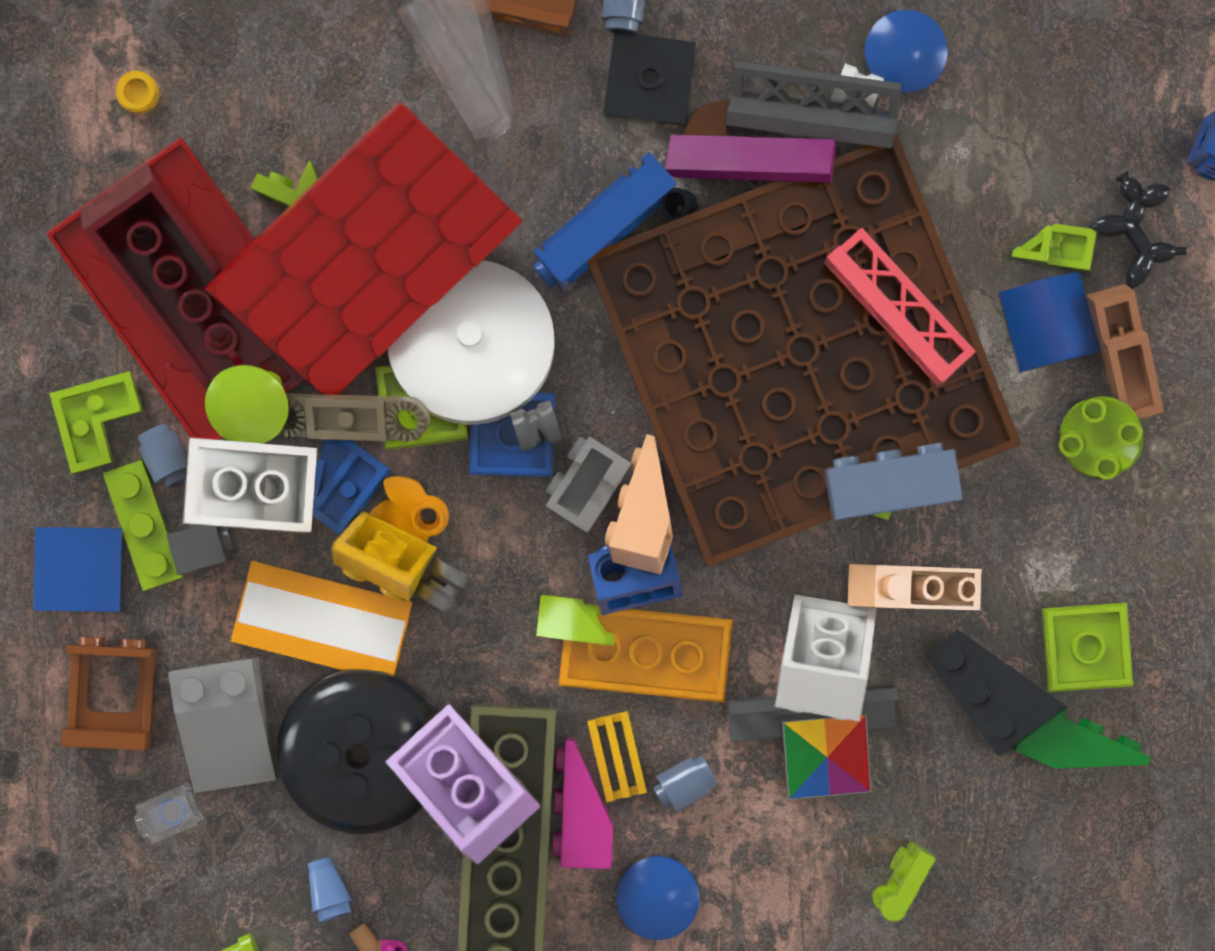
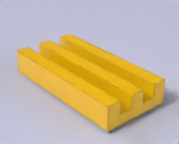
[587,711,647,803]

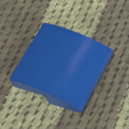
[33,527,122,612]

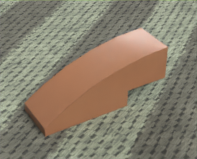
[1086,284,1164,419]

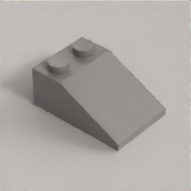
[168,657,277,793]

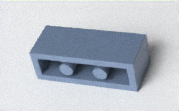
[824,443,963,521]

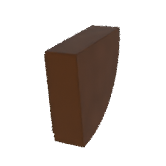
[684,101,730,136]

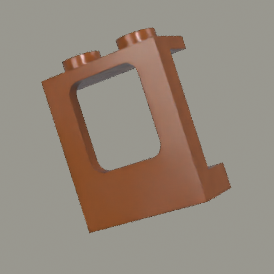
[61,636,158,751]

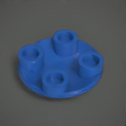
[864,10,948,94]
[616,855,699,940]

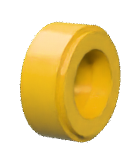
[116,71,159,114]

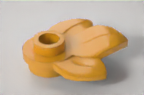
[369,476,449,542]

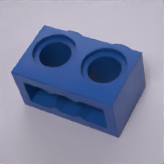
[587,545,683,615]

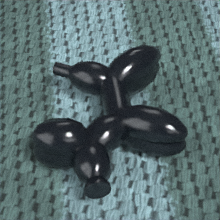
[1089,171,1187,288]

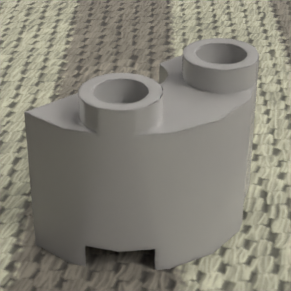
[545,436,632,533]

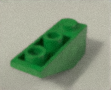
[1012,710,1151,769]

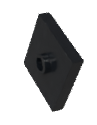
[603,31,697,127]

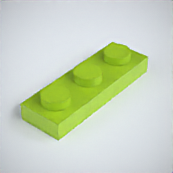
[103,460,185,591]

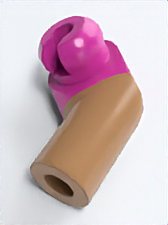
[348,922,408,951]

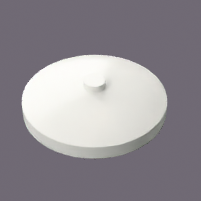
[388,260,554,425]

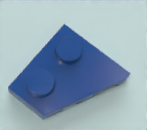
[312,439,392,536]

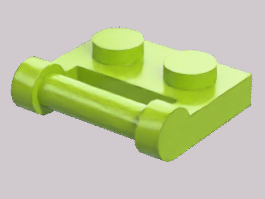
[872,841,936,922]

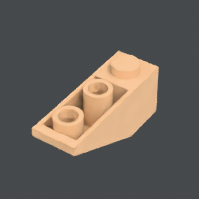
[605,434,673,575]
[848,564,982,610]

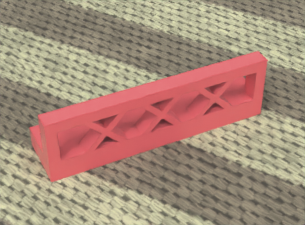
[824,228,976,387]

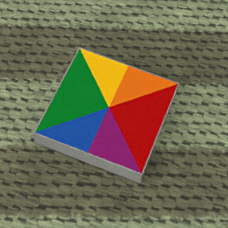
[781,709,871,800]

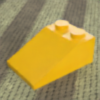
[332,511,437,601]

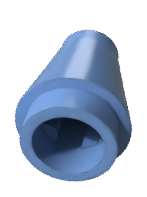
[307,857,352,922]

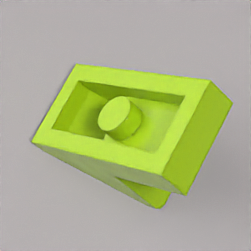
[251,160,319,208]

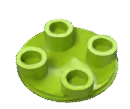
[205,365,289,444]
[1059,396,1144,480]

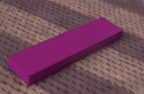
[665,135,837,183]

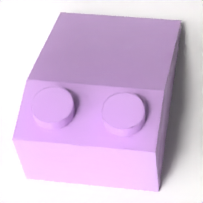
[386,704,541,864]

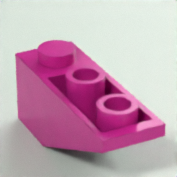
[553,737,613,869]

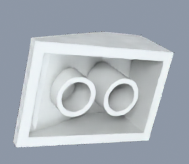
[183,438,317,533]
[775,594,877,722]

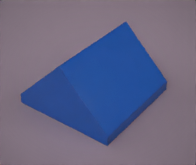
[998,272,1101,373]

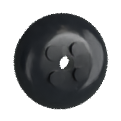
[277,668,436,834]

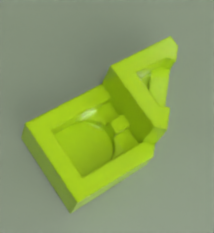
[1012,224,1097,273]
[536,595,615,645]

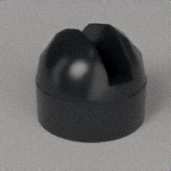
[662,188,699,221]

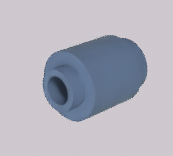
[601,0,645,34]
[138,424,188,489]
[653,755,718,813]

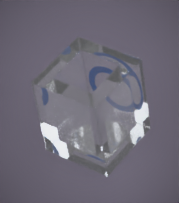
[134,782,205,845]

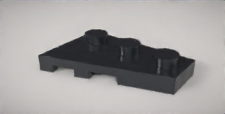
[924,630,1068,757]

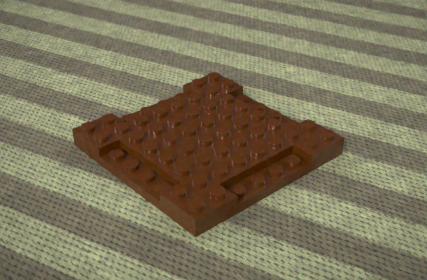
[587,134,1022,568]

